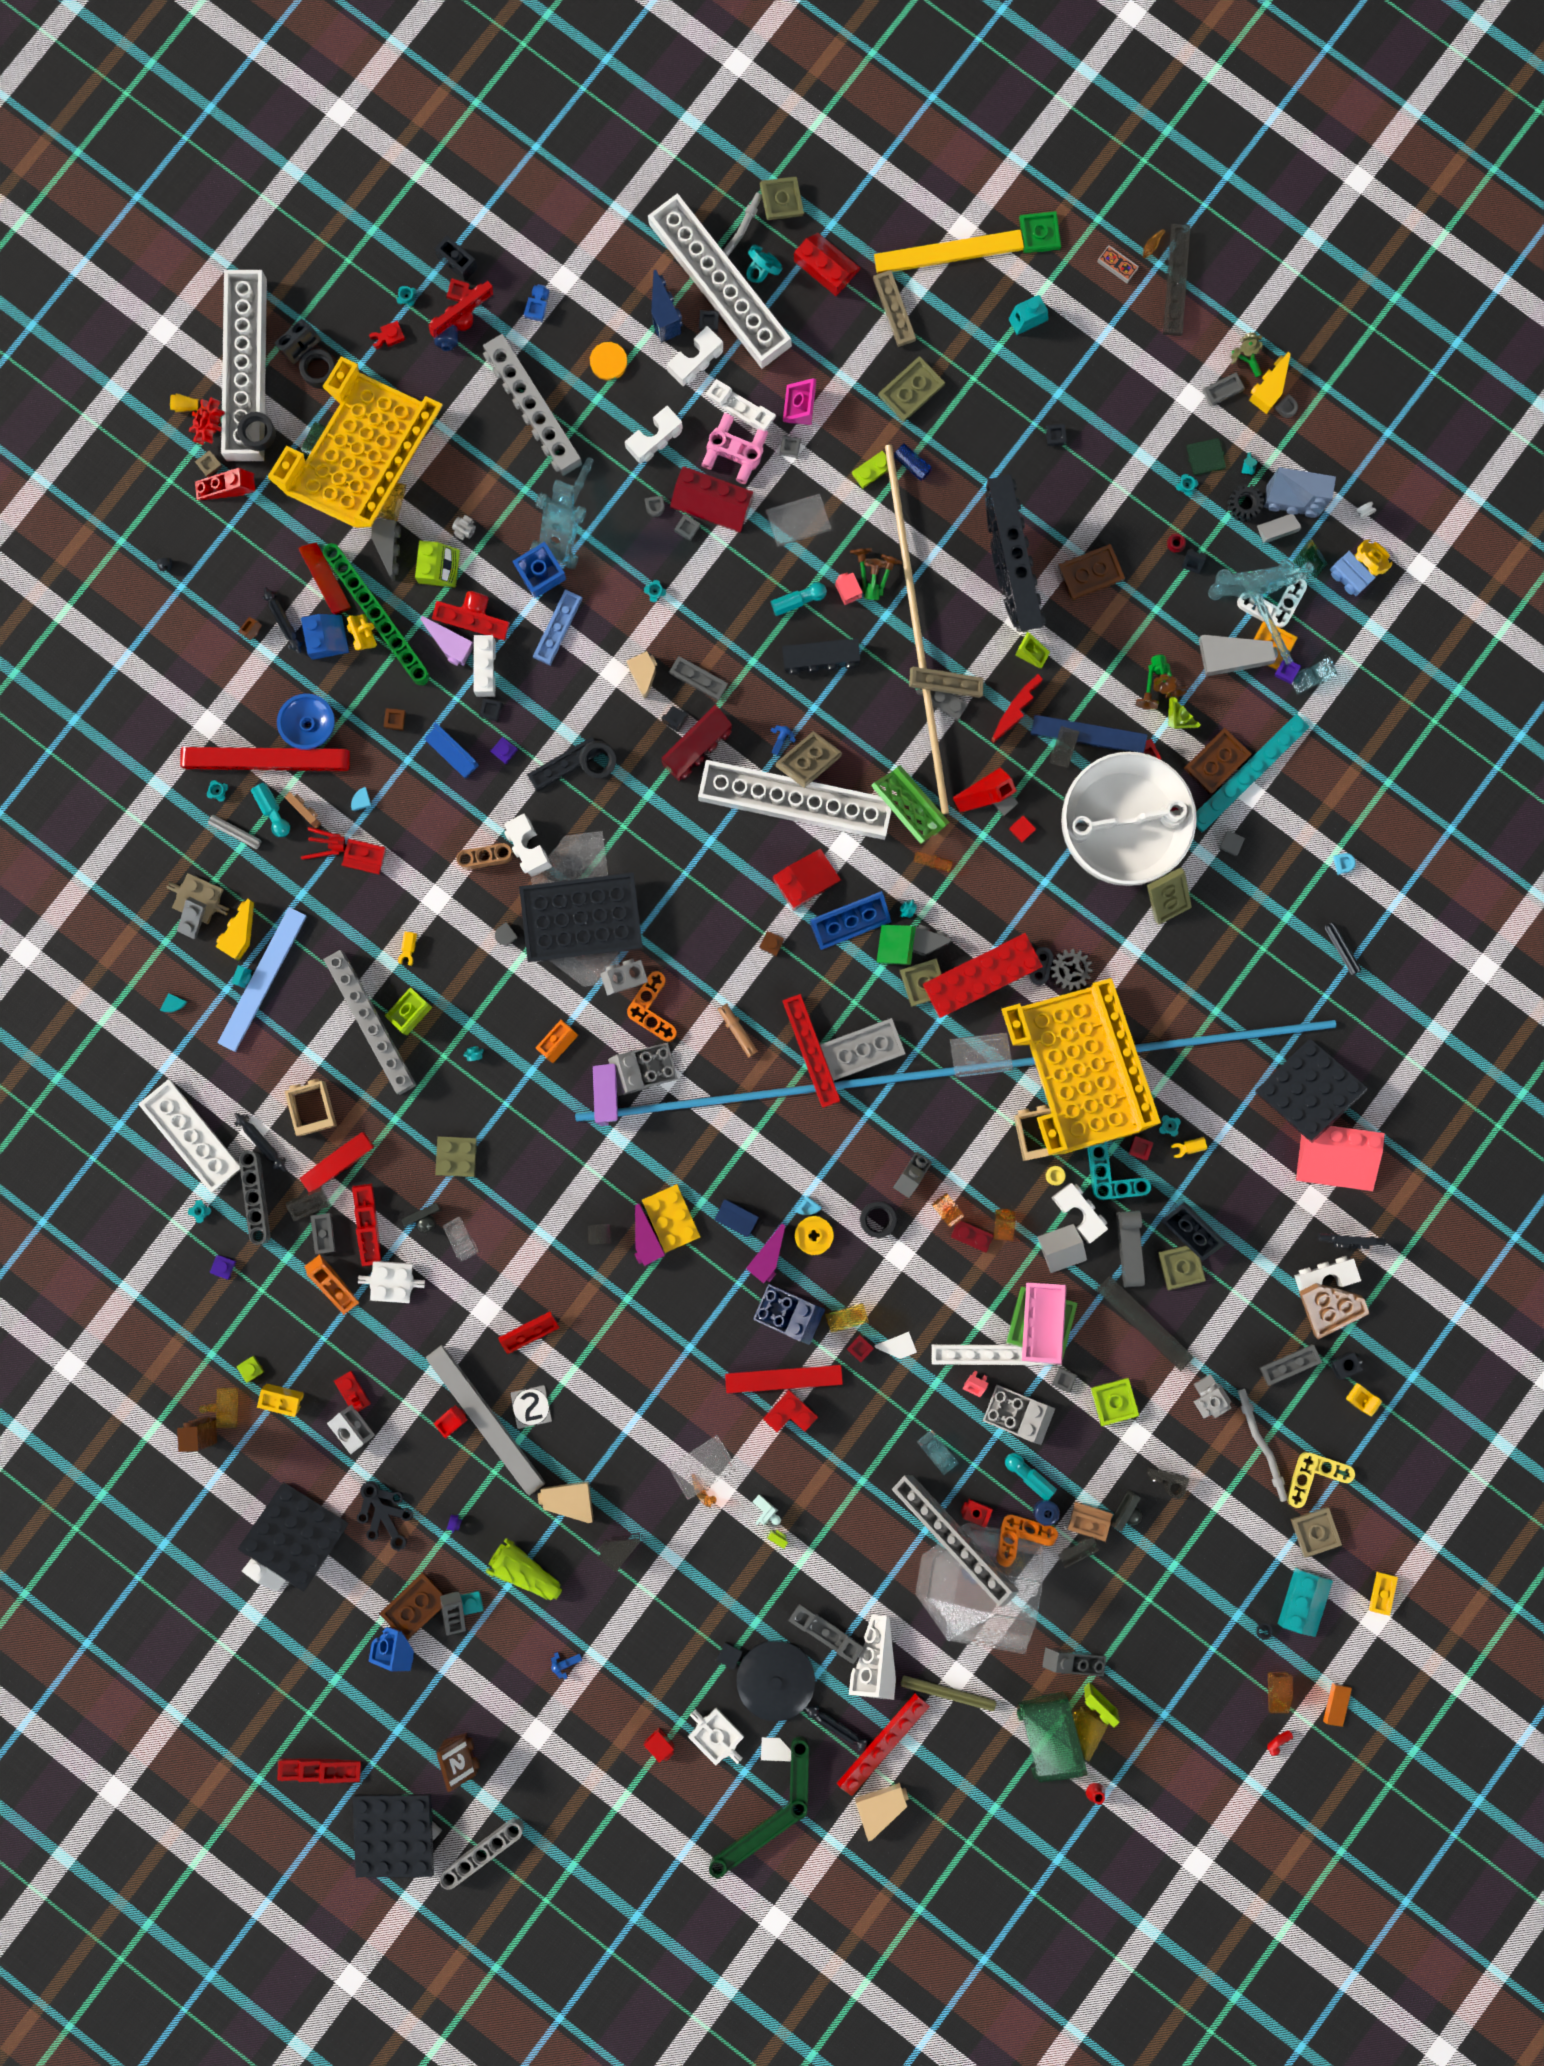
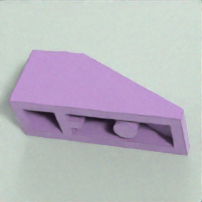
[421,616,474,666]

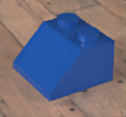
[513,542,566,599]
[301,614,349,660]

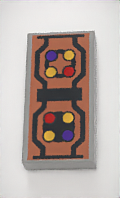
[1097,245,1139,283]

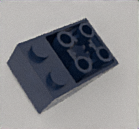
[651,270,683,343]
[753,1284,825,1345]

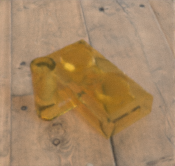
[199,1388,238,1428]

